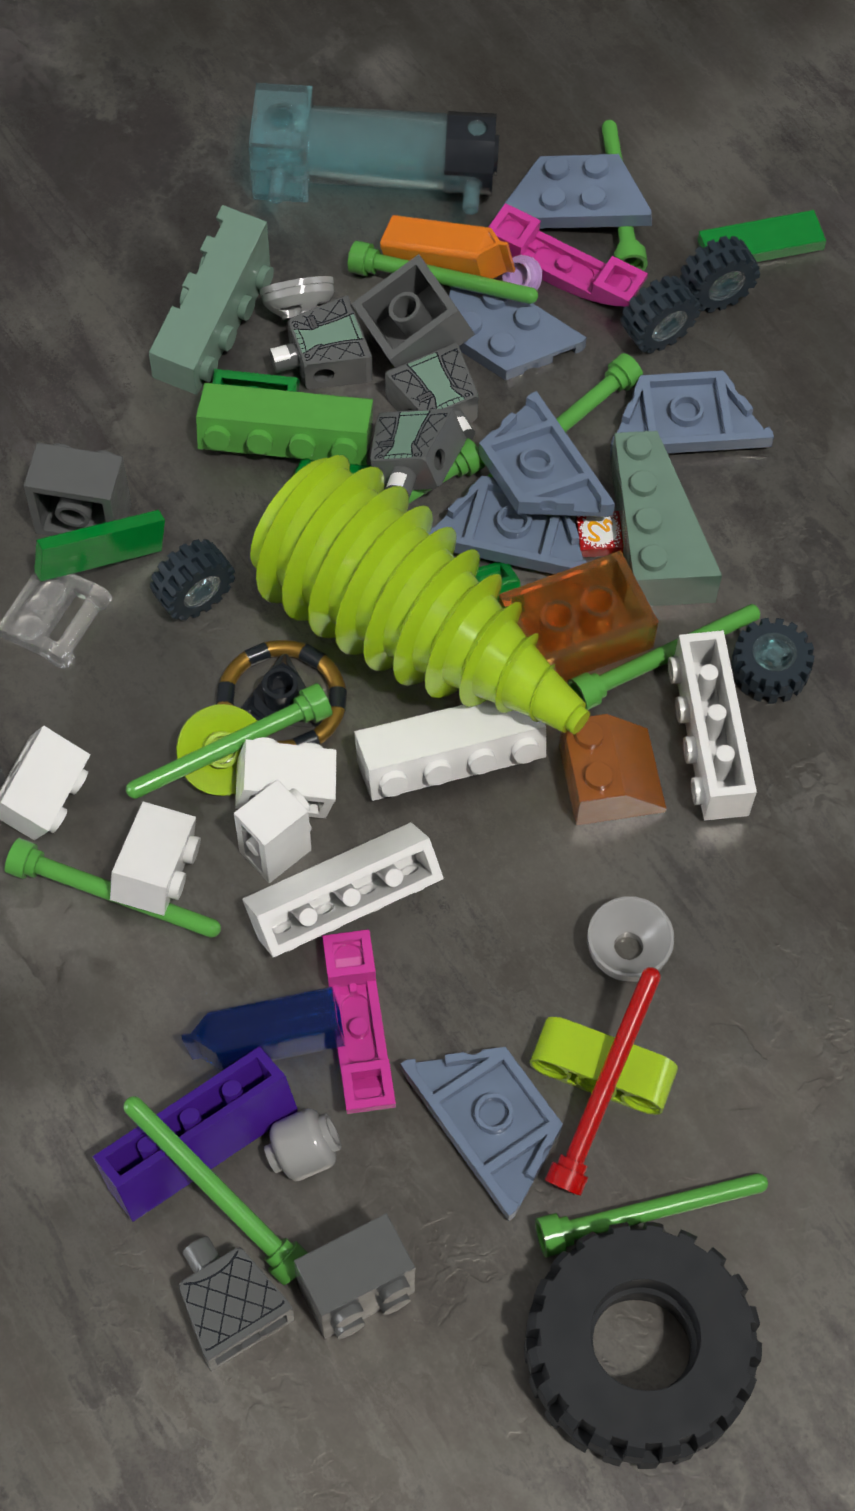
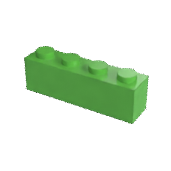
[196,383,373,465]

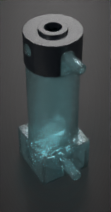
[249,83,499,215]

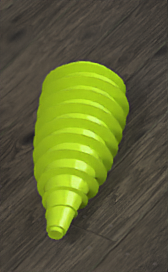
[250,455,590,735]

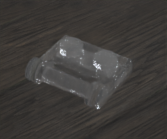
[0,571,112,669]

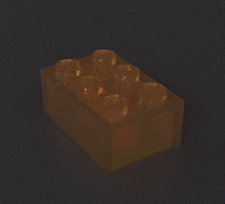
[498,550,659,681]

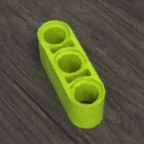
[529,1017,678,1115]

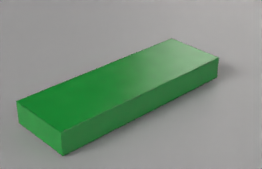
[698,210,826,262]
[35,510,165,582]

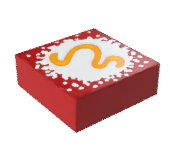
[575,511,624,557]

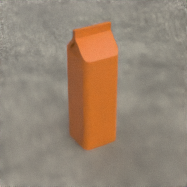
[380,215,516,279]

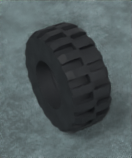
[524,1222,762,1469]

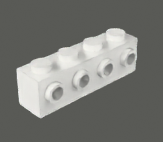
[668,630,757,821]
[354,700,546,801]
[242,822,444,957]

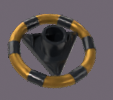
[216,640,347,745]

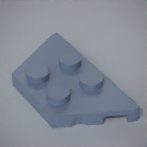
[497,154,652,228]
[449,287,587,380]
[610,370,774,457]
[478,391,615,517]
[430,476,588,581]
[400,1047,563,1221]

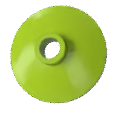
[176,704,266,796]

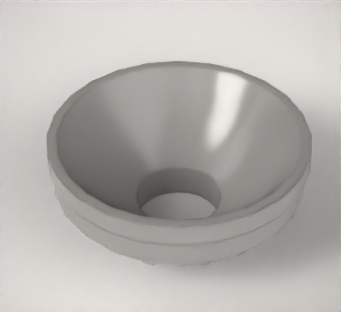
[260,276,335,321]
[587,896,674,982]

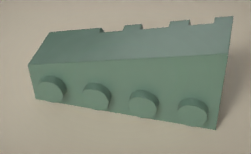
[149,205,274,395]
[610,431,722,607]

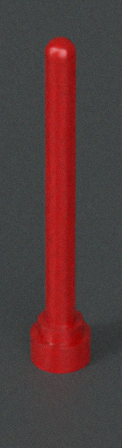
[545,967,661,1196]

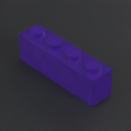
[92,1046,298,1222]

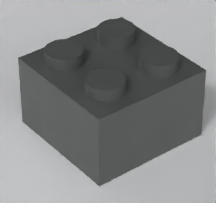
[351,254,475,368]
[23,442,132,536]
[294,1213,416,1339]

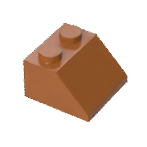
[559,714,667,826]

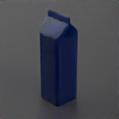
[181,987,345,1071]

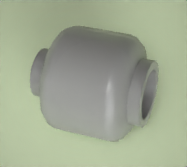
[264,1108,342,1182]

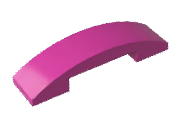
[489,203,648,307]
[322,929,396,1114]

